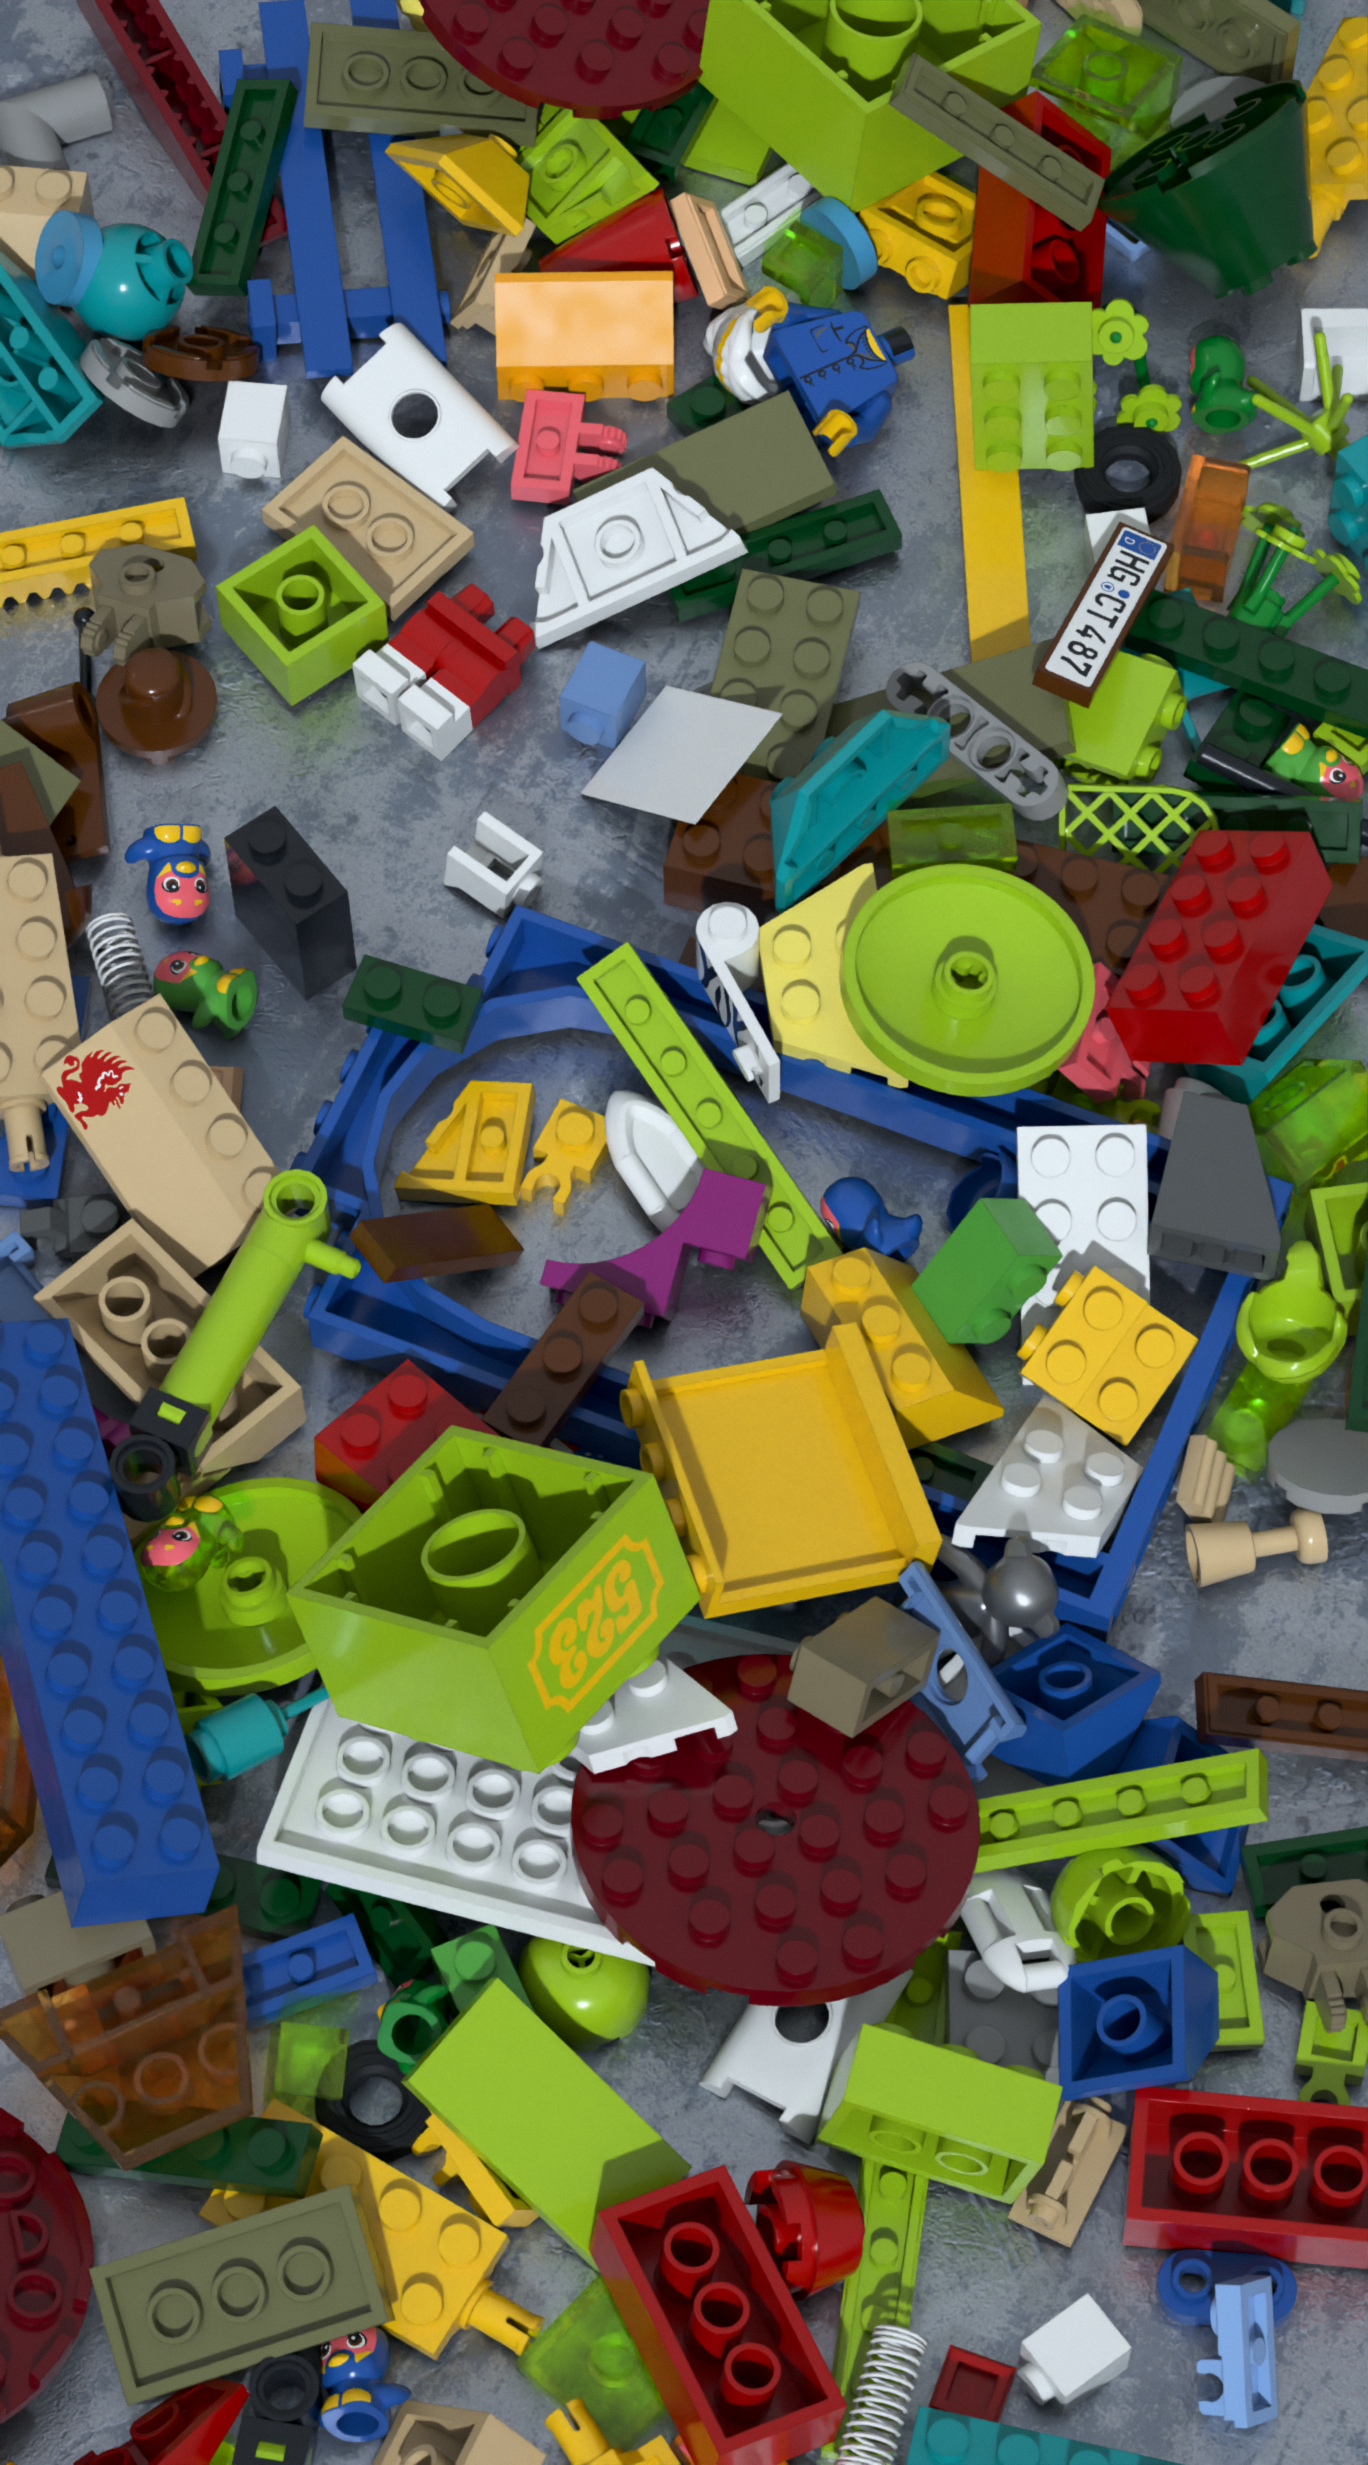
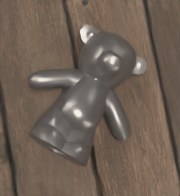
[892,1534,1060,1669]

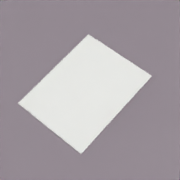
[580,685,783,825]

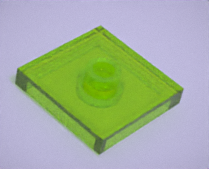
[515,2274,667,2452]

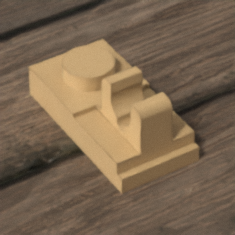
[450,217,536,336]

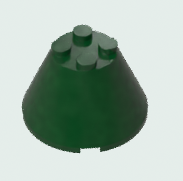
[1097,79,1318,299]

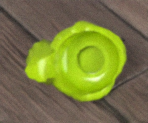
[1235,1240,1348,1384]

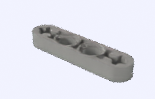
[885,661,1069,821]

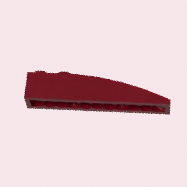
[77,0,287,248]

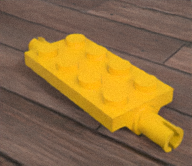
[1306,16,1368,259]
[198,2097,545,2361]

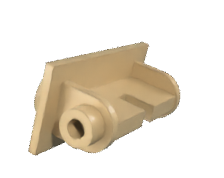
[1008,2096,1129,2248]

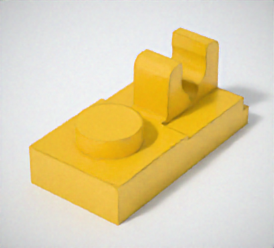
[411,2109,539,2228]

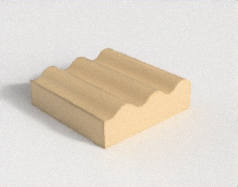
[1176,1435,1236,1524]

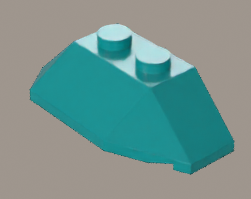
[0,251,105,449]
[769,709,951,914]

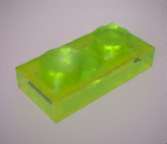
[887,803,1018,877]
[1204,1361,1316,1483]

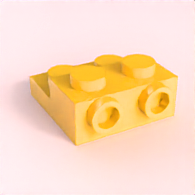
[858,171,977,300]
[1016,1265,1199,1447]

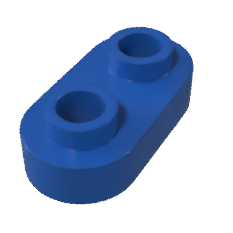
[1155,2249,1297,2328]

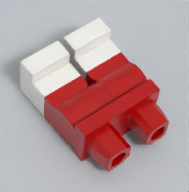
[352,583,536,762]

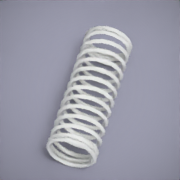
[85,912,155,1021]
[834,2324,927,2465]

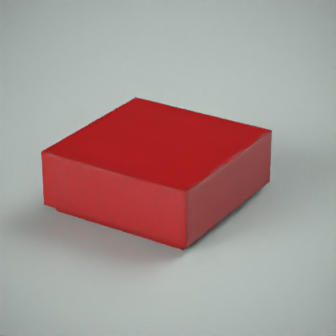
[928,2344,1017,2423]

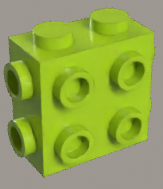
[1050,651,1187,785]

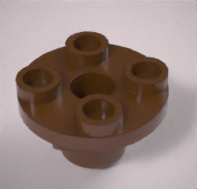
[96,646,219,765]

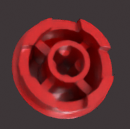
[744,2160,865,2301]

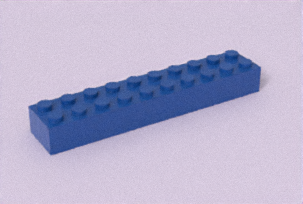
[0,1318,220,1928]

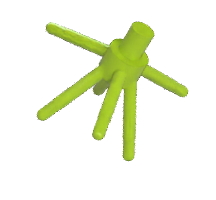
[1235,332,1353,473]

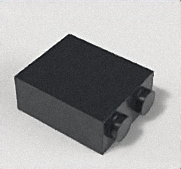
[224,806,357,1001]

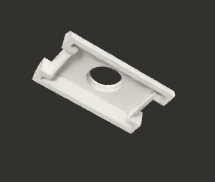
[321,323,520,514]
[699,1968,914,2144]

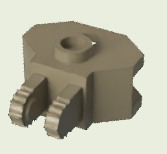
[80,543,212,666]
[1256,1879,1368,2033]

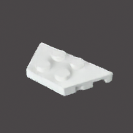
[530,467,748,649]
[951,1394,1144,1558]
[570,1652,738,1774]

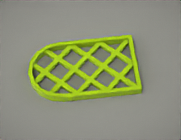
[1057,783,1219,873]

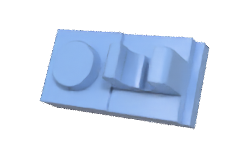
[1197,2275,1278,2428]

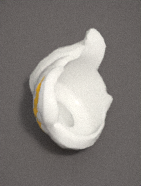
[703,291,802,405]

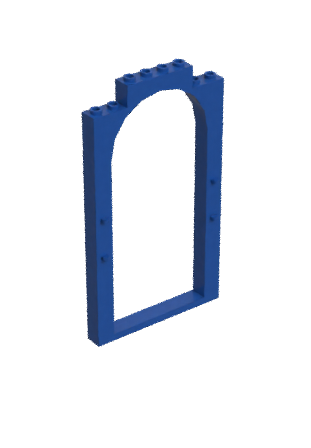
[290,904,1294,1643]

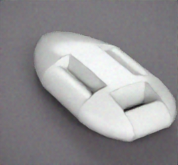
[604,1090,707,1233]
[960,1866,1077,1993]

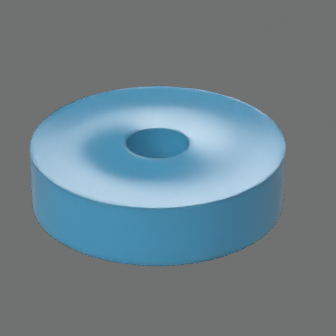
[800,196,878,290]
[35,210,104,308]

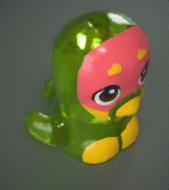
[140,1495,245,1592]

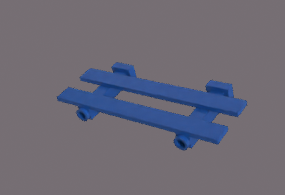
[218,0,450,379]

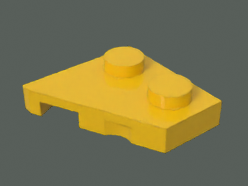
[394,1080,536,1206]

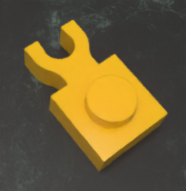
[520,1098,609,1216]

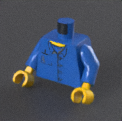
[745,286,915,457]

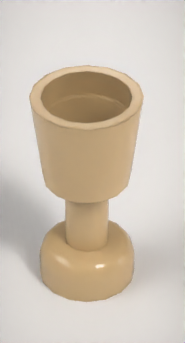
[1184,1507,1328,1588]

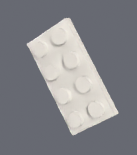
[1016,1124,1150,1385]

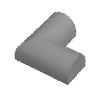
[0,72,113,171]

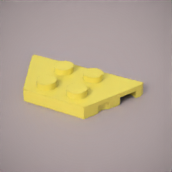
[759,863,909,1088]

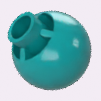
[72,223,193,342]

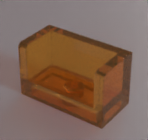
[1163,454,1251,603]

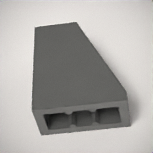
[1147,1091,1282,1282]

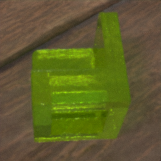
[762,220,844,308]
[263,2022,349,2101]

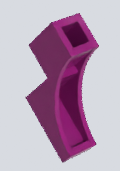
[540,1168,773,1329]

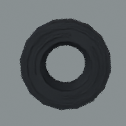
[1074,424,1182,524]
[314,2039,432,2163]

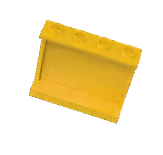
[619,1322,943,1619]

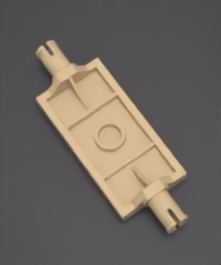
[0,844,81,1172]

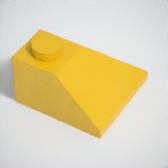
[384,134,530,237]

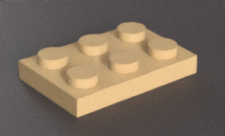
[261,436,475,621]

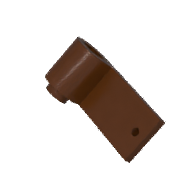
[1,681,111,865]

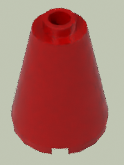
[536,187,699,303]

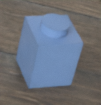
[559,641,646,750]

